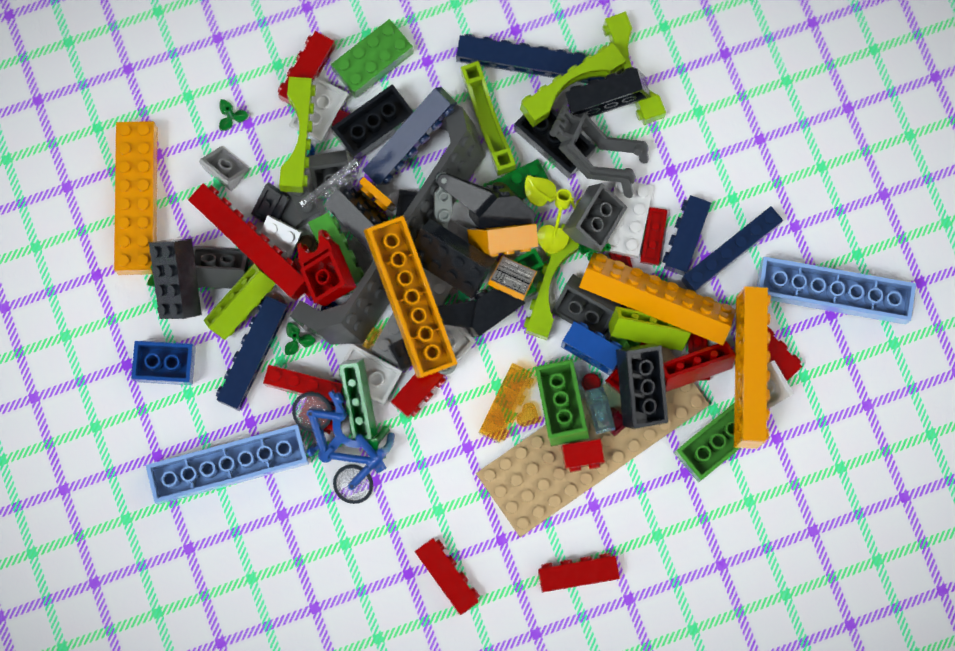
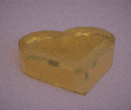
[362,327,380,350]
[516,403,540,427]

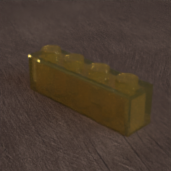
[479,363,534,444]

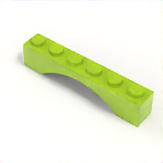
[602,11,666,125]
[520,43,627,127]
[461,61,516,176]
[279,77,316,193]
[523,224,579,341]

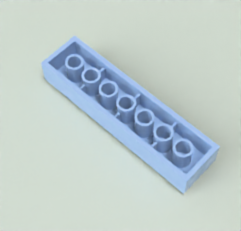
[756,257,916,325]
[145,424,309,505]

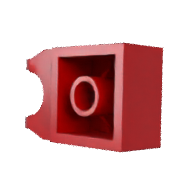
[297,229,357,306]

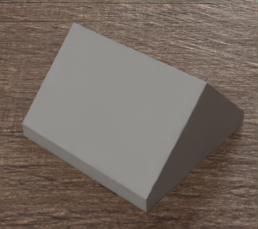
[199,146,250,191]

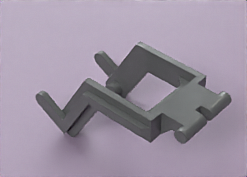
[549,105,649,198]

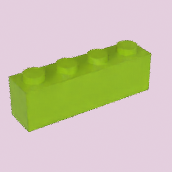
[204,263,276,340]
[608,306,691,351]

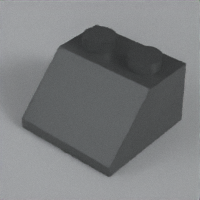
[309,150,352,200]
[280,187,321,229]

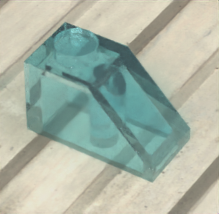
[584,387,615,434]

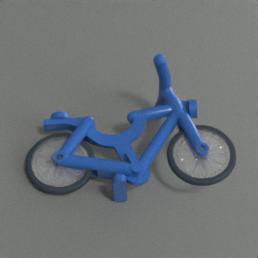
[292,390,395,504]

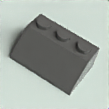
[562,183,627,252]
[193,246,249,289]
[551,274,621,335]

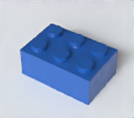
[561,321,622,376]
[131,341,196,386]

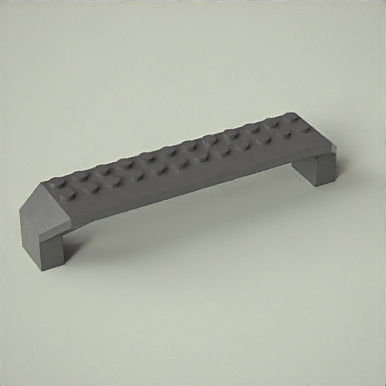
[290,104,485,345]

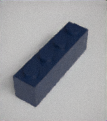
[662,195,712,276]

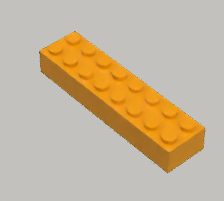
[114,121,158,275]
[364,215,458,378]
[579,252,736,345]
[734,286,771,449]

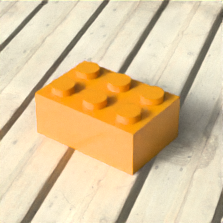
[467,223,538,257]

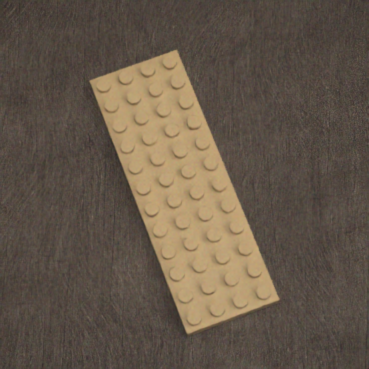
[476,347,710,537]

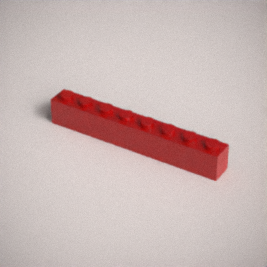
[188,183,308,301]

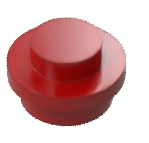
[581,373,601,392]

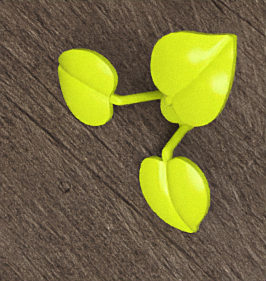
[525,175,582,254]

